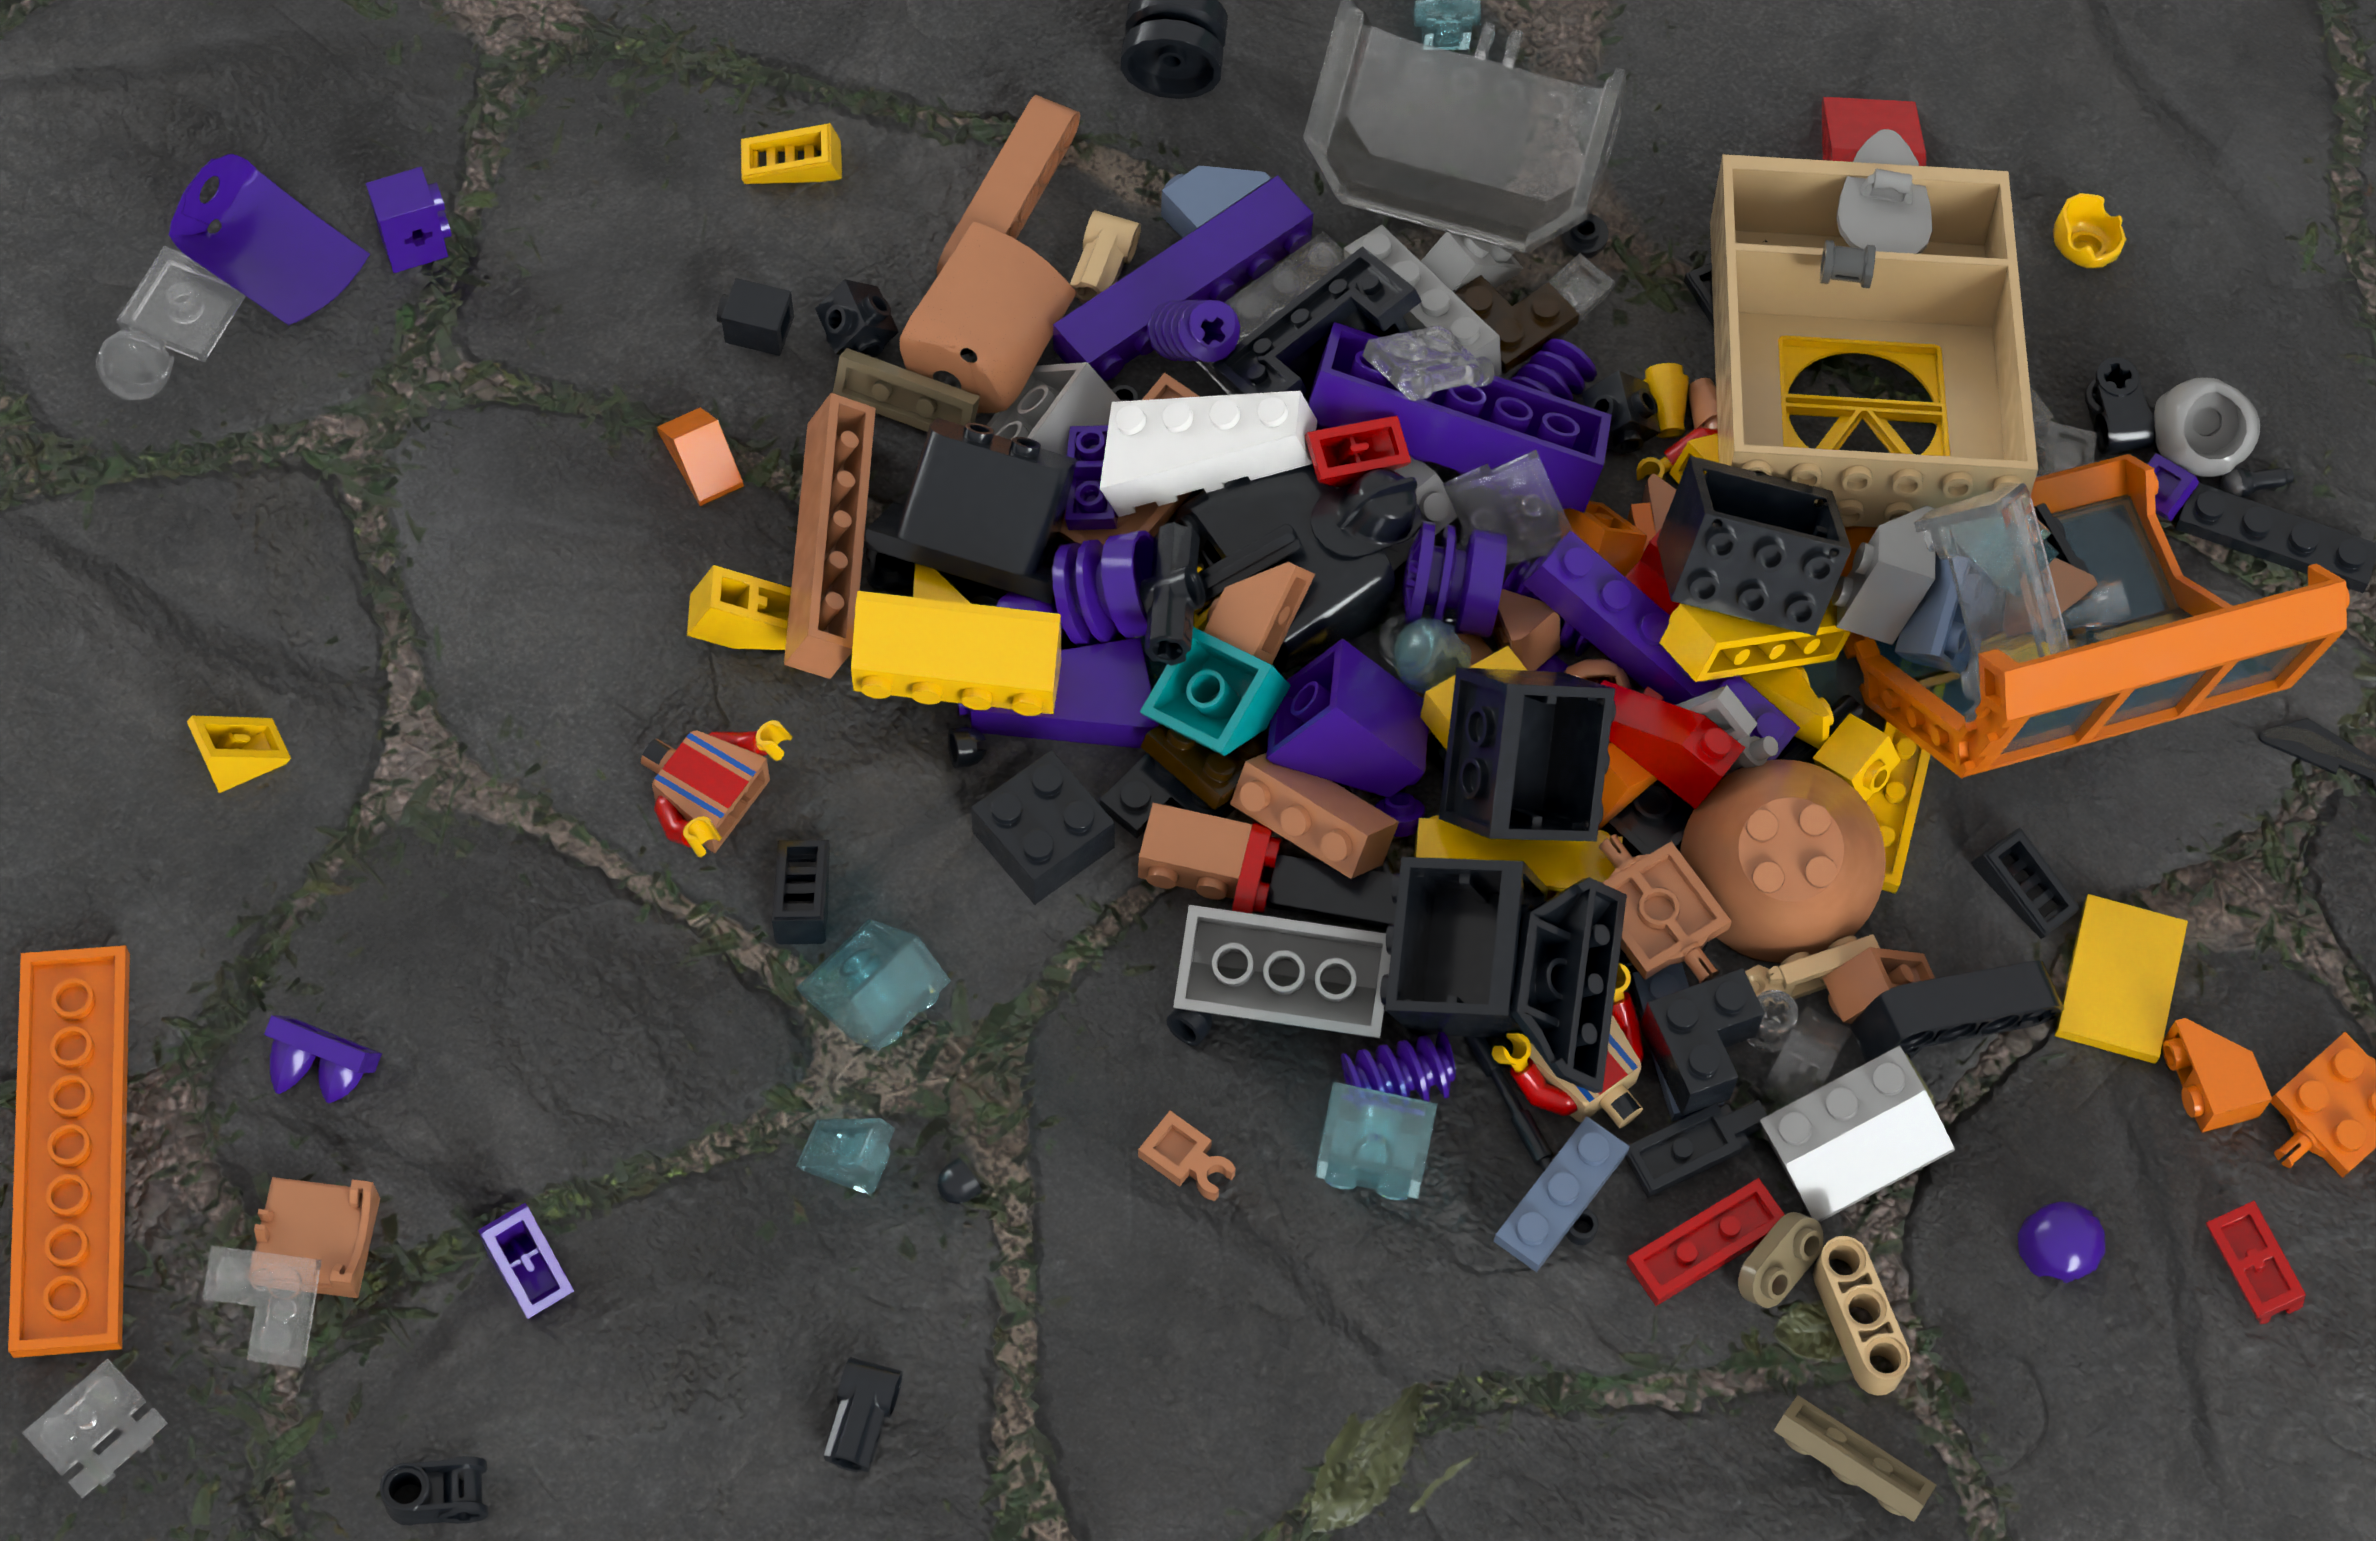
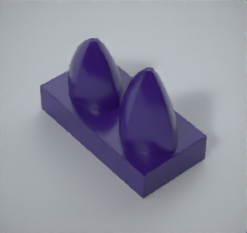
[264,1015,382,1103]

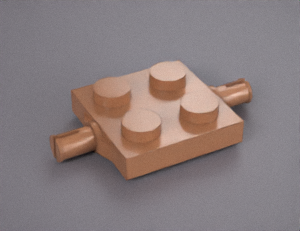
[1599,834,1732,983]

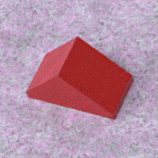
[1304,415,1411,488]

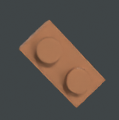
[1138,803,1252,900]

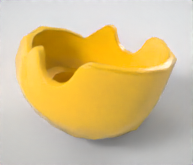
[2053,193,2126,268]

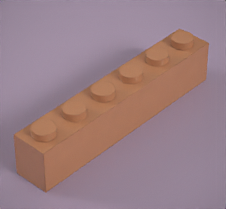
[784,393,876,679]

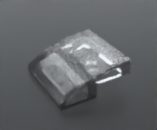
[1443,450,1574,565]

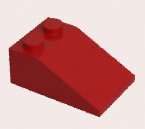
[1822,97,1926,166]

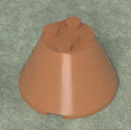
[1680,759,1886,963]

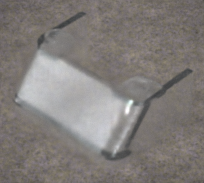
[1914,483,2070,723]

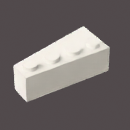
[1100,391,1317,517]

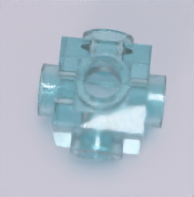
[1414,0,1481,50]

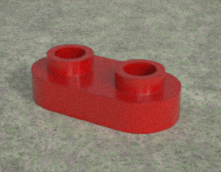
[1232,822,1281,914]

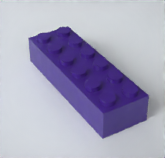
[1308,322,1612,513]

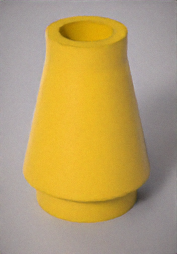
[1643,363,1689,438]

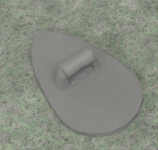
[1836,129,1932,254]

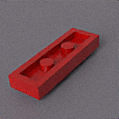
[1626,1178,1785,1306]

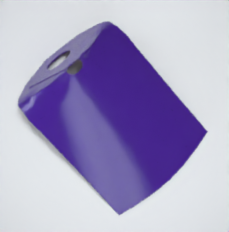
[169,154,370,325]

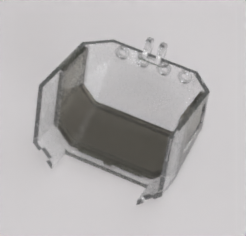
[1303,0,1628,254]

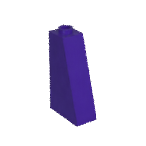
[957,637,1159,749]

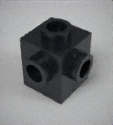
[815,279,899,357]
[1582,370,1661,455]

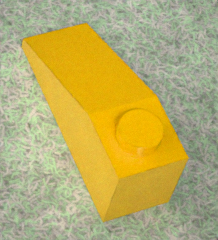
[687,565,791,650]

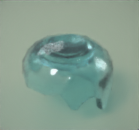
[1392,617,1471,695]

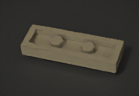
[833,348,980,432]
[1774,1395,1937,1522]

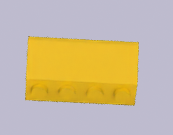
[851,591,1061,716]

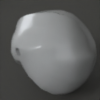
[2154,377,2260,477]

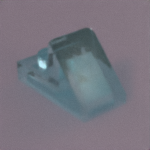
[796,1118,895,1194]

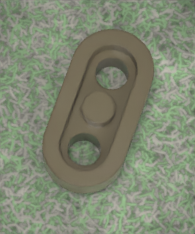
[1738,1212,1824,1308]

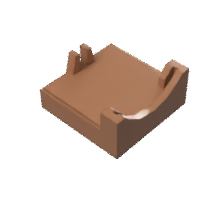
[249,1177,380,1298]

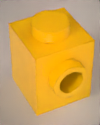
[1813,713,1900,801]

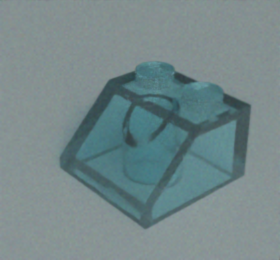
[797,919,951,1051]
[1315,1082,1438,1200]

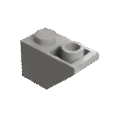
[1421,231,1523,293]

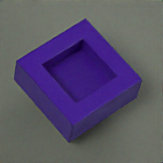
[2148,453,2200,522]

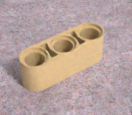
[1813,1236,1911,1396]

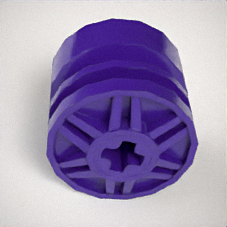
[1402,520,1507,638]
[1052,530,1154,647]

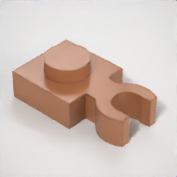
[1138,1111,1236,1201]

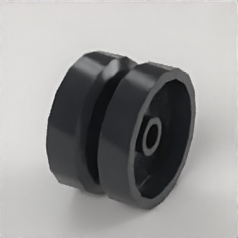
[1120,0,1228,99]

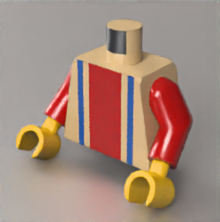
[1492,963,1644,1128]

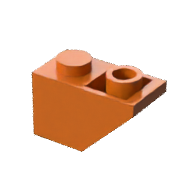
[2162,1018,2272,1133]

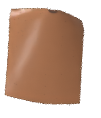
[900,221,1077,413]

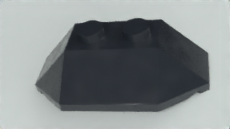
[1510,877,1627,1093]

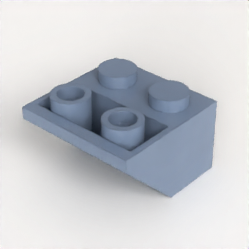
[1895,556,1994,675]

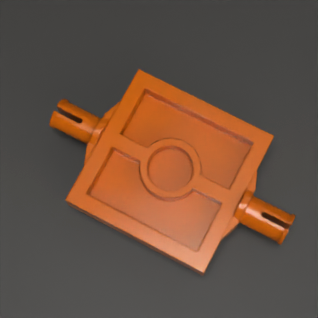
[2270,1032,2376,1178]

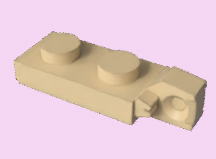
[1745,934,1880,1005]

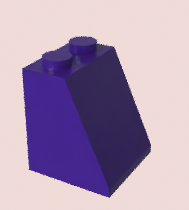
[1266,638,1429,798]

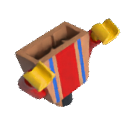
[641,720,793,857]

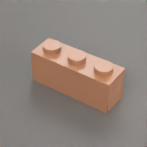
[1230,753,1399,879]

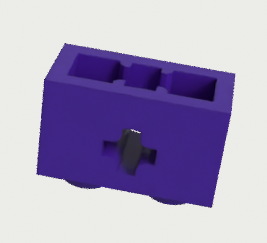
[366,167,452,273]

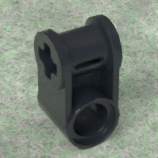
[2085,357,2155,454]
[380,1456,488,1526]

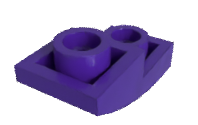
[1065,425,1118,530]

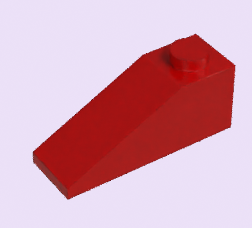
[1601,680,1746,809]

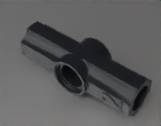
[1140,522,1205,666]

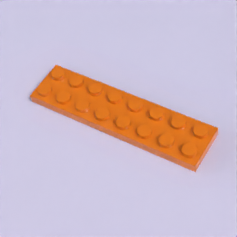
[8,945,130,1358]

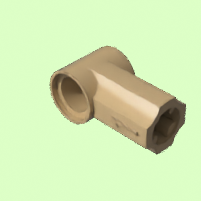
[1070,210,1141,304]

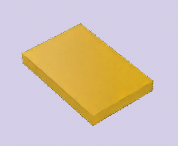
[2055,894,2188,1064]

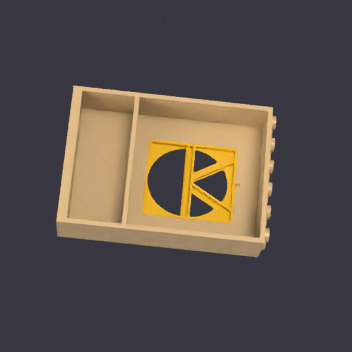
[1710,154,2038,536]

